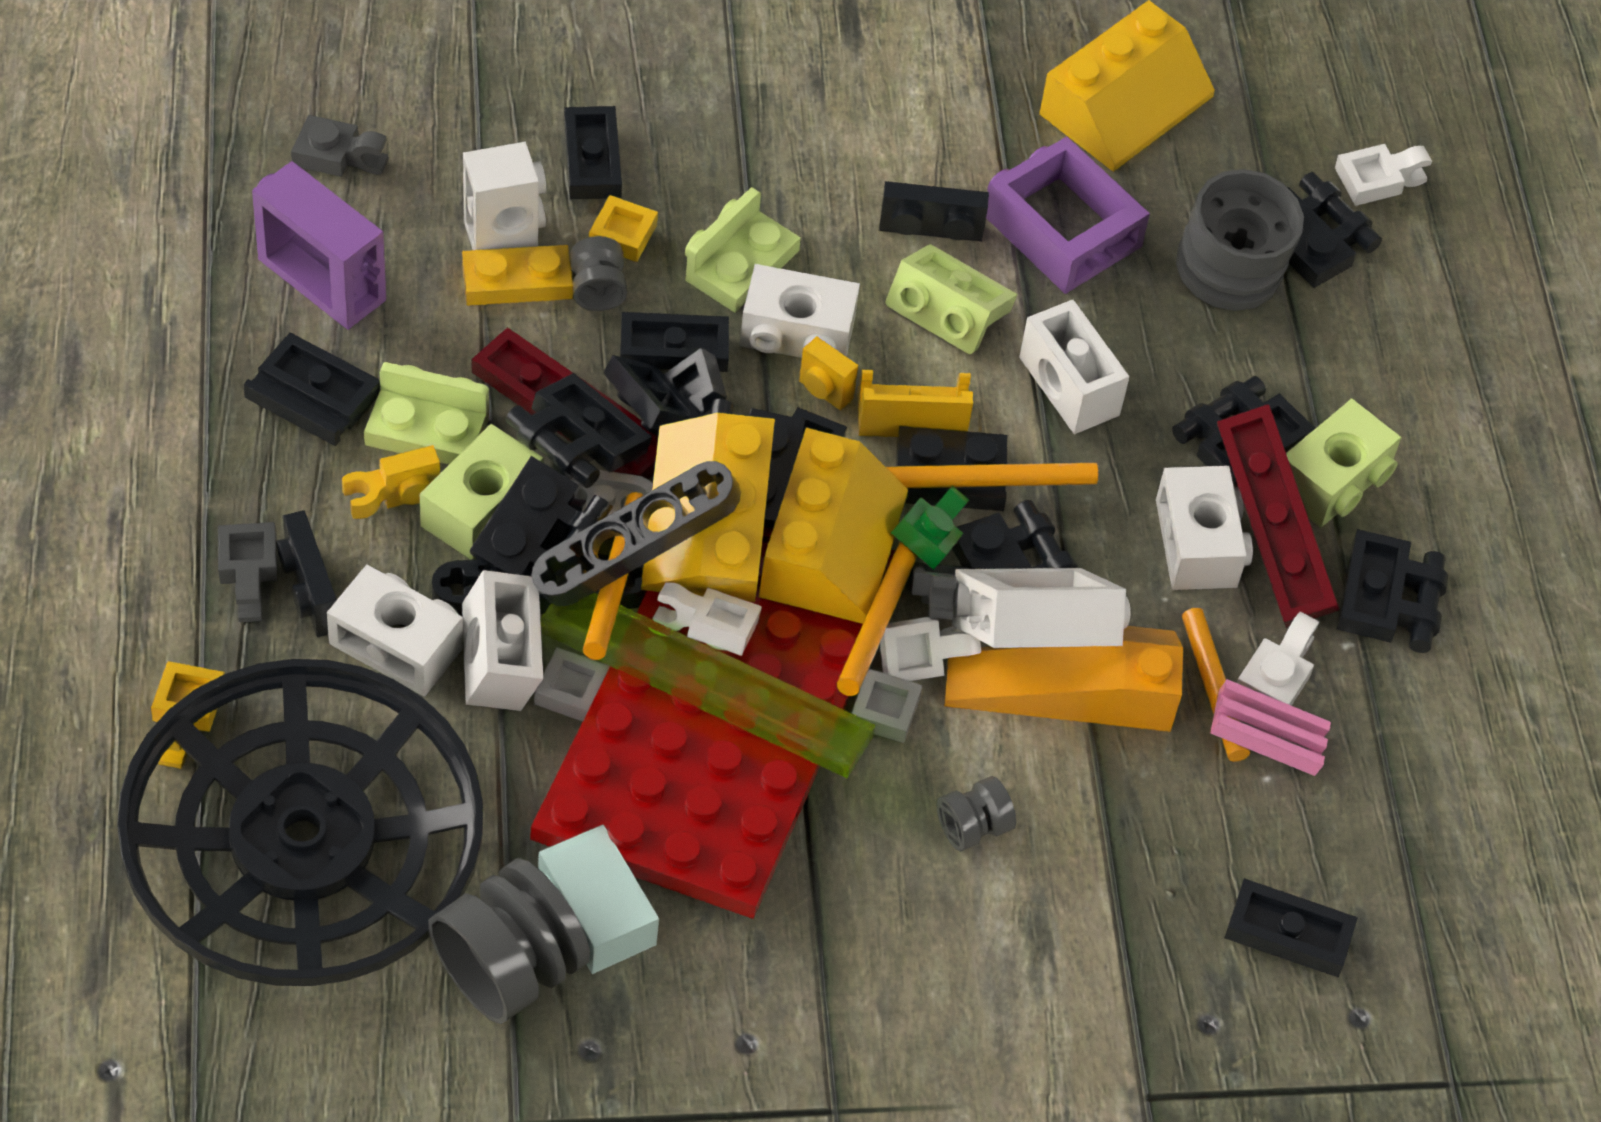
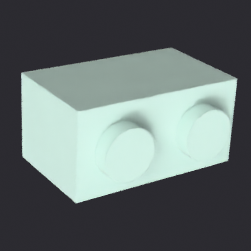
[538,824,659,974]

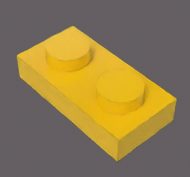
[462,245,573,306]

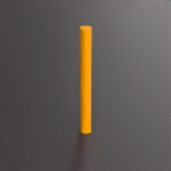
[886,462,1098,488]
[583,492,643,660]
[837,542,918,696]

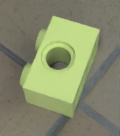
[1286,398,1401,528]
[420,424,543,560]

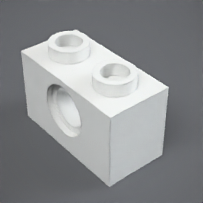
[463,141,546,250]
[740,264,860,358]
[1019,300,1130,434]
[1156,466,1253,590]
[327,564,463,697]
[462,570,543,711]

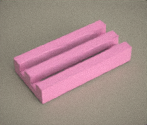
[1210,679,1331,776]

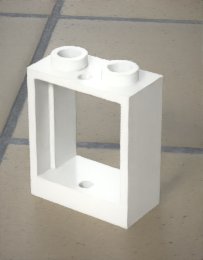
[952,568,1130,648]

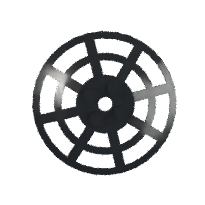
[117,659,483,986]

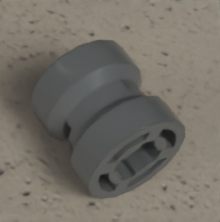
[570,236,627,311]
[936,776,1016,852]

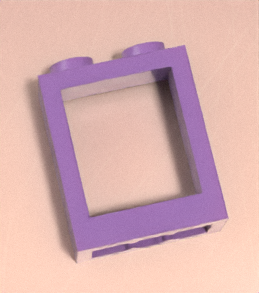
[986,136,1150,294]
[252,161,386,330]

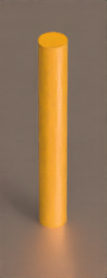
[1182,608,1250,762]

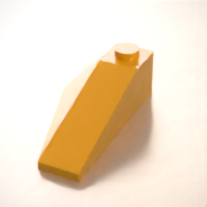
[944,626,1183,732]

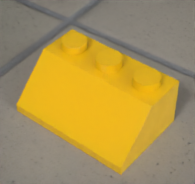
[1039,0,1215,172]
[641,413,775,602]
[759,428,908,624]

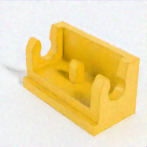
[857,369,973,437]

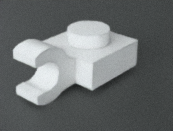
[1335,144,1432,206]
[651,583,762,656]
[1237,612,1319,706]
[880,617,981,681]

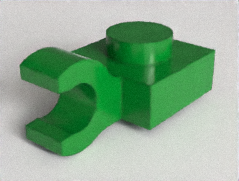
[891,485,969,570]

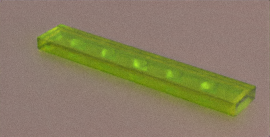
[540,593,876,779]

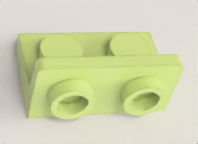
[685,187,801,313]
[885,244,1018,354]
[364,362,489,465]

